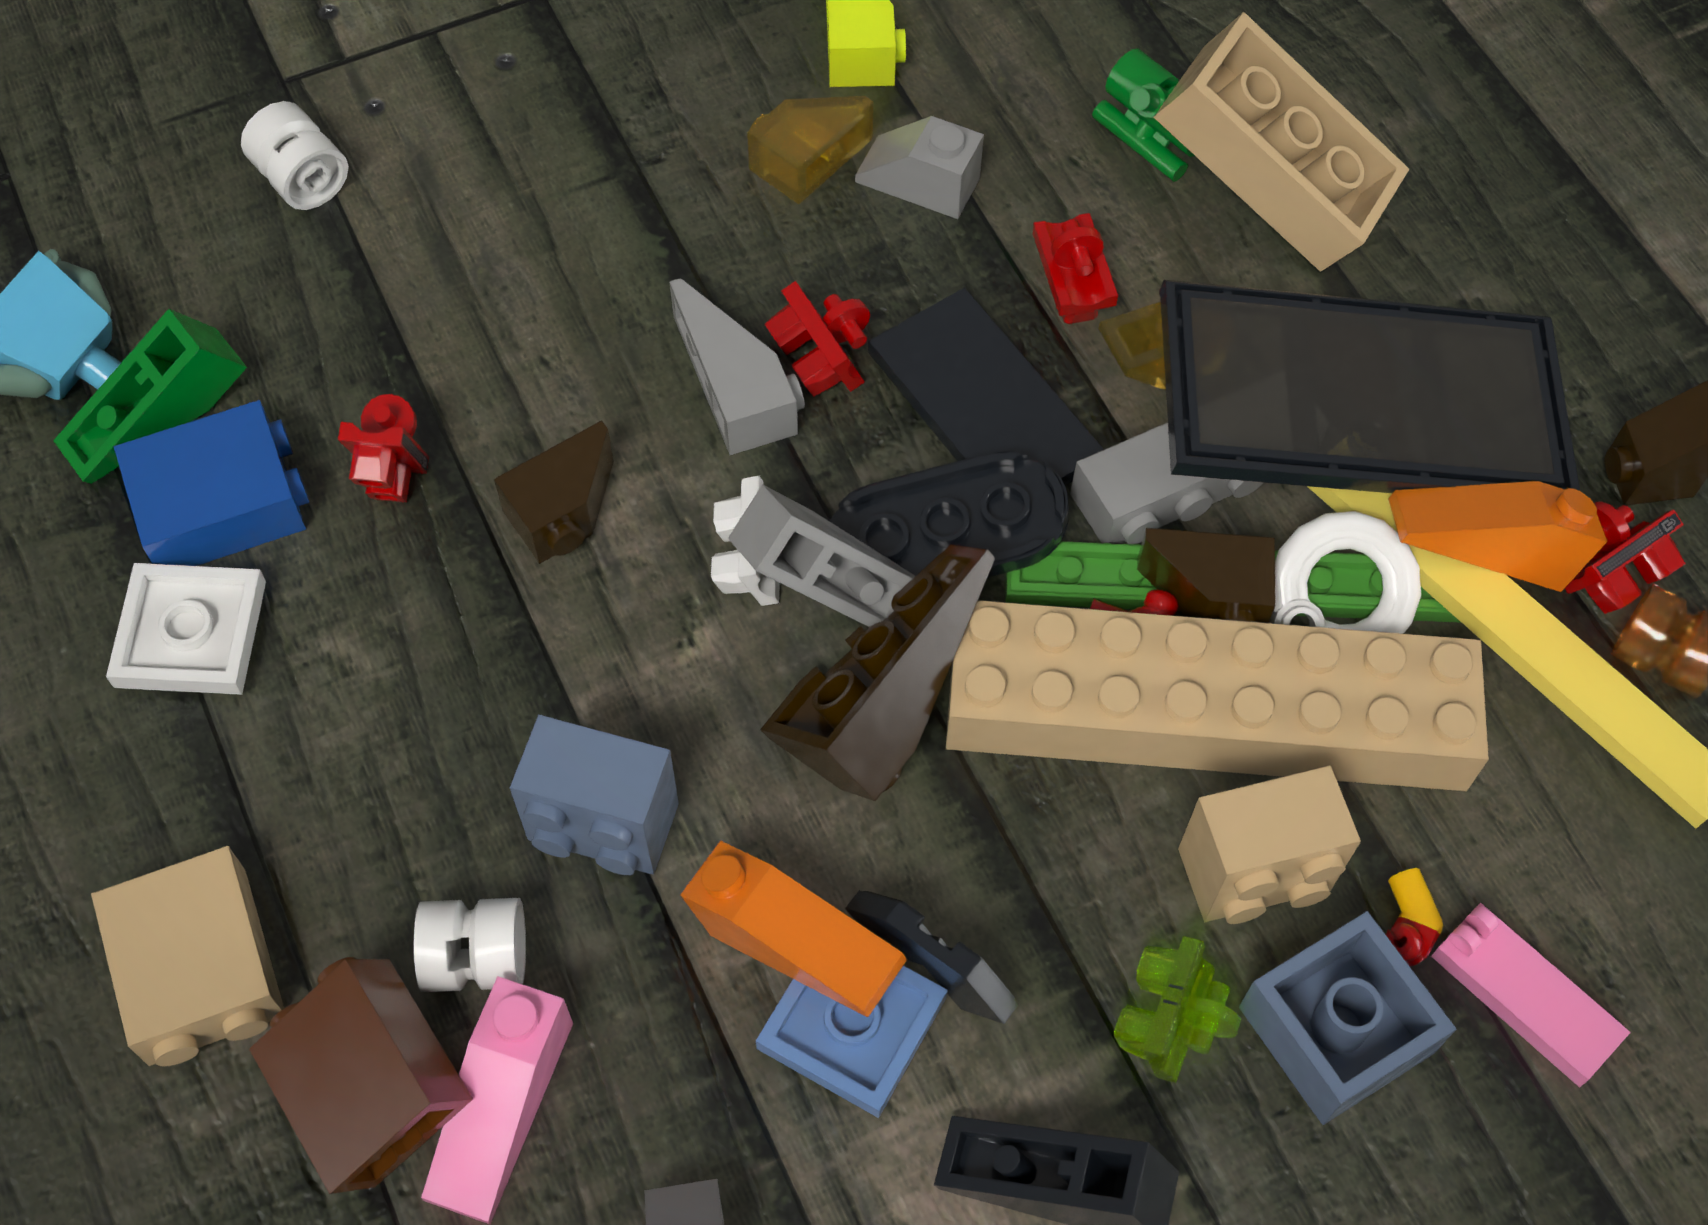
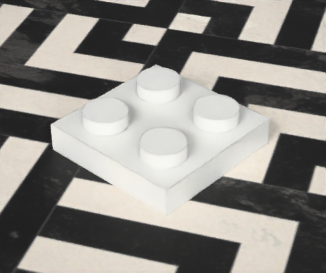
[106,563,266,695]

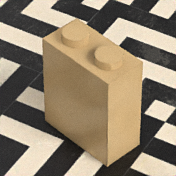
[91,846,284,1066]

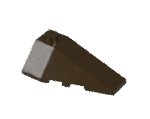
[760,544,995,801]

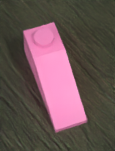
[421,976,573,1224]

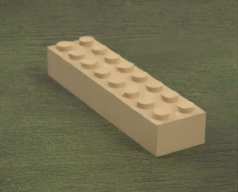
[946,601,1489,791]

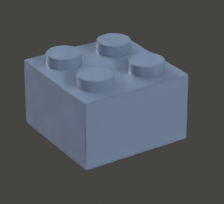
[510,715,679,875]
[1239,911,1457,1125]

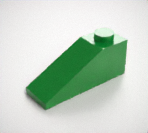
[53,309,247,484]

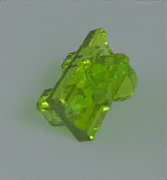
[1114,936,1241,1083]

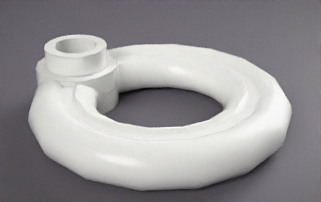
[1269,511,1421,634]

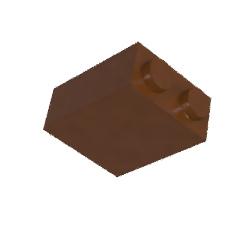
[249,957,473,1194]

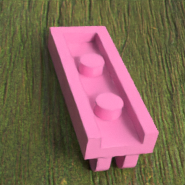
[1431,903,1631,1088]

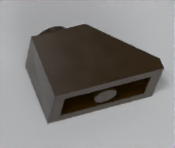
[1605,380,1708,506]
[494,420,614,564]
[1137,528,1275,623]

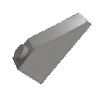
[670,278,805,455]
[728,484,915,627]

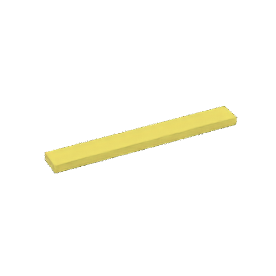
[1307,437,1708,829]

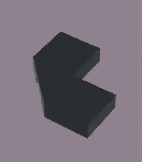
[845,890,1018,1024]

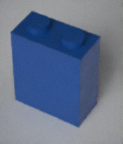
[114,400,310,566]

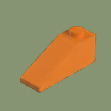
[1388,481,1607,592]
[680,840,907,1017]

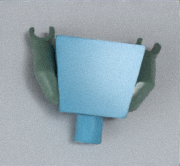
[0,249,122,400]

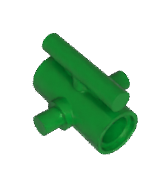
[1092,48,1195,182]

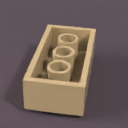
[1154,12,1409,272]

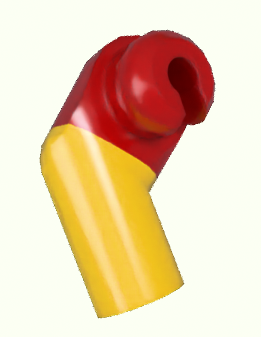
[1385,868,1443,966]

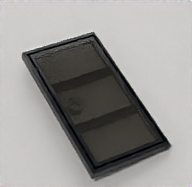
[1159,280,1580,493]

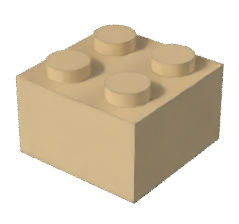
[1178,765,1361,924]

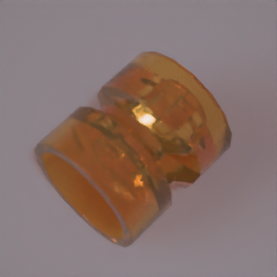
[1611,583,1708,699]

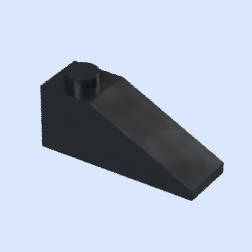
[934,1116,1179,1225]

